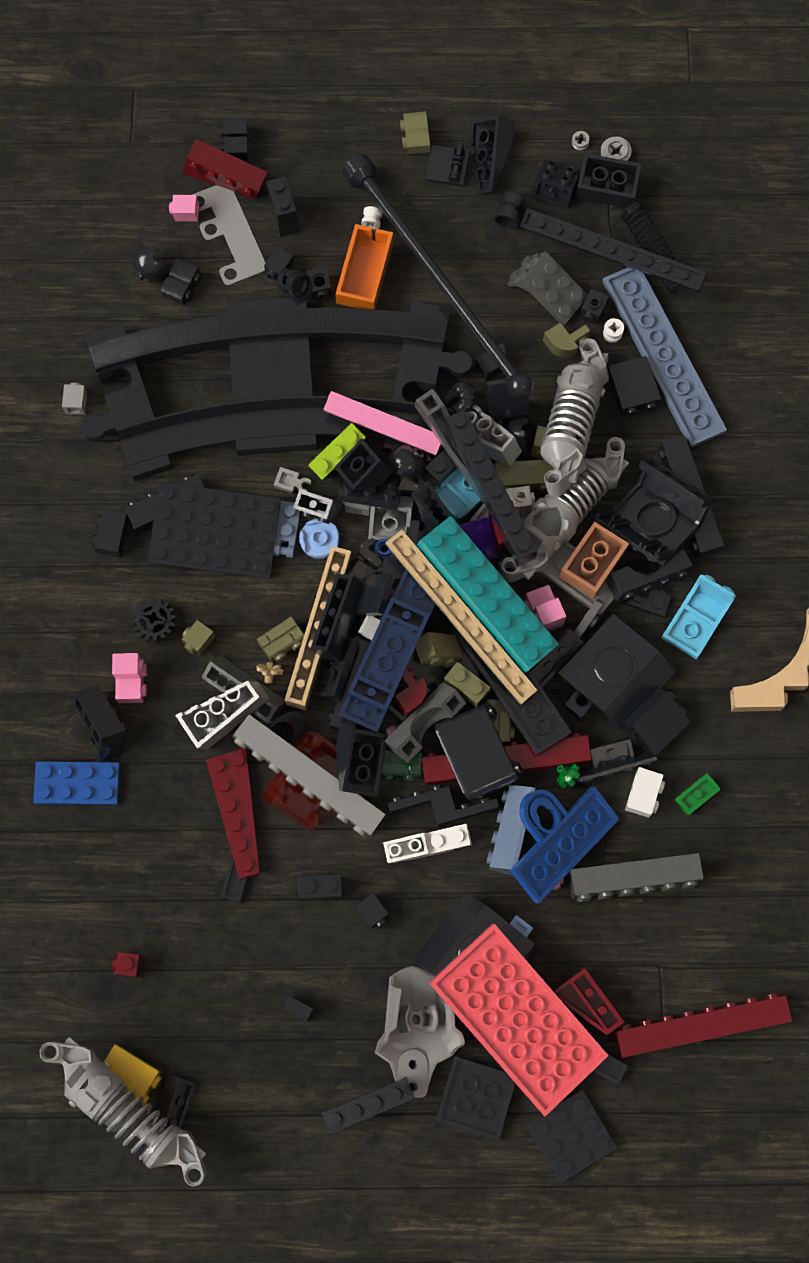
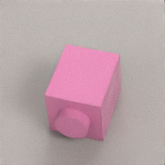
[169,195,199,221]

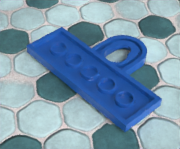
[510,787,619,903]

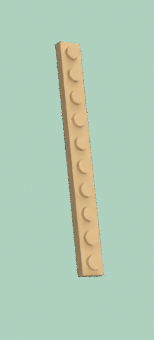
[385,530,537,704]

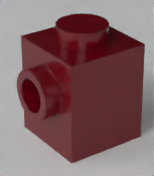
[112,952,143,978]

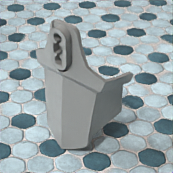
[375,966,465,1098]

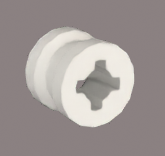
[361,206,383,230]
[603,318,624,343]

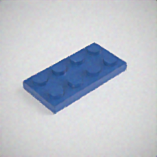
[33,762,120,805]

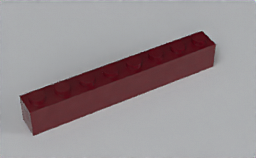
[422,733,591,786]
[614,993,792,1058]

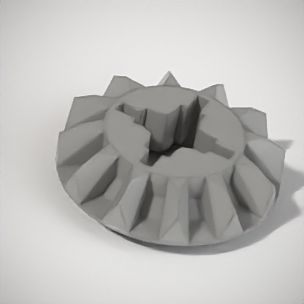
[601,137,631,161]

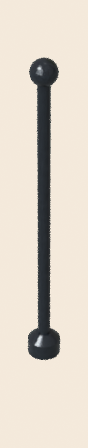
[342,154,534,399]

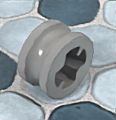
[572,131,589,150]

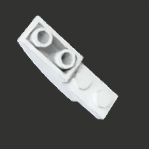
[383,824,472,863]

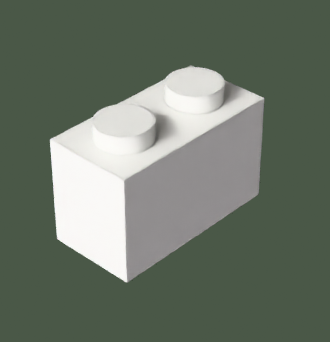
[625,767,665,818]

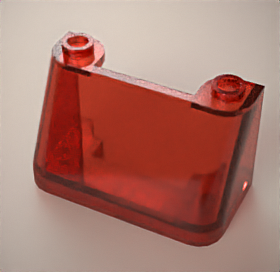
[260,731,339,831]

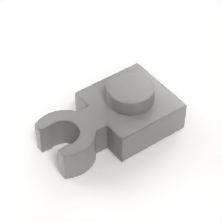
[274,467,312,494]

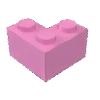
[523,585,566,632]
[112,653,147,703]

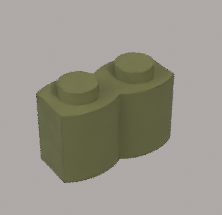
[400,111,430,155]

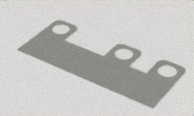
[192,185,265,285]

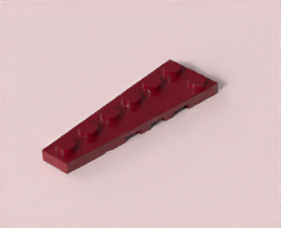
[206,748,260,880]

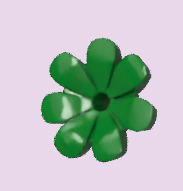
[557,764,580,788]

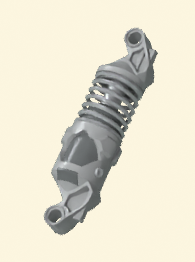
[500,437,629,582]

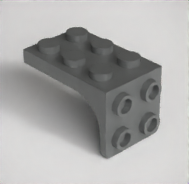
[507,252,588,325]

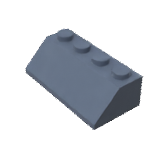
[486,785,536,875]

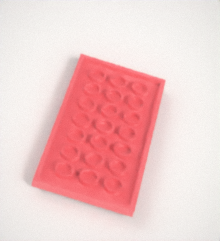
[429,924,608,1116]

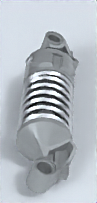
[541,339,609,497]
[40,1037,207,1186]

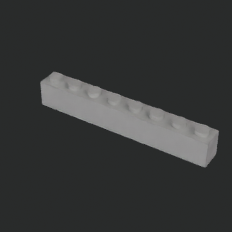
[233,715,385,836]

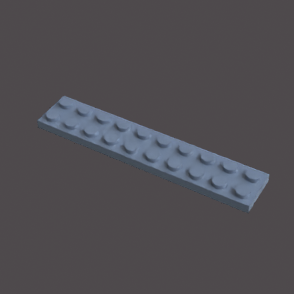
[602,267,727,448]

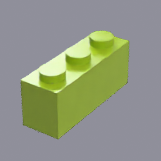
[308,423,366,479]

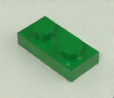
[674,773,721,816]

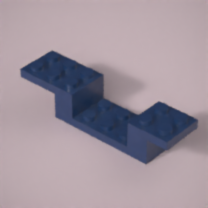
[339,569,435,733]

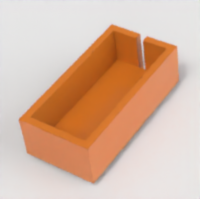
[336,224,393,310]

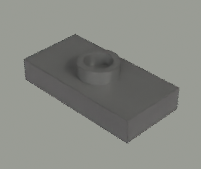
[573,599,605,638]

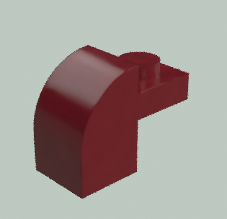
[394,668,427,716]

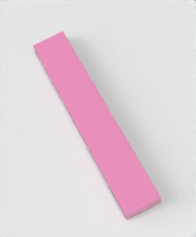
[324,391,441,456]

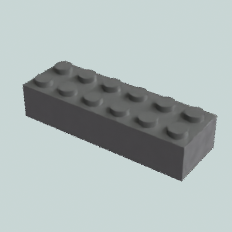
[568,853,703,902]

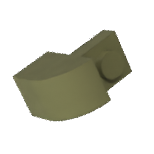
[543,323,590,358]

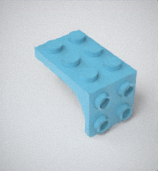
[434,468,481,524]
[661,575,736,659]

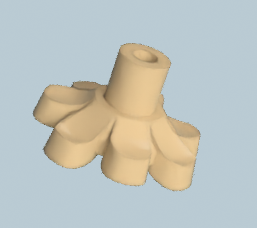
[256,662,283,683]

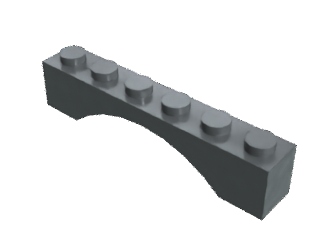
[415,389,485,504]

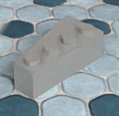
[465,405,522,467]
[176,681,270,749]

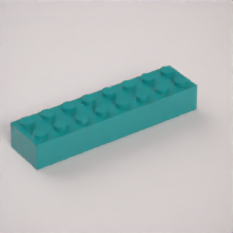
[416,516,559,674]

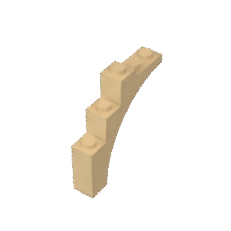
[730,608,809,712]

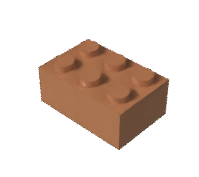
[559,522,629,600]

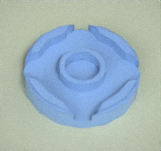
[299,519,339,559]

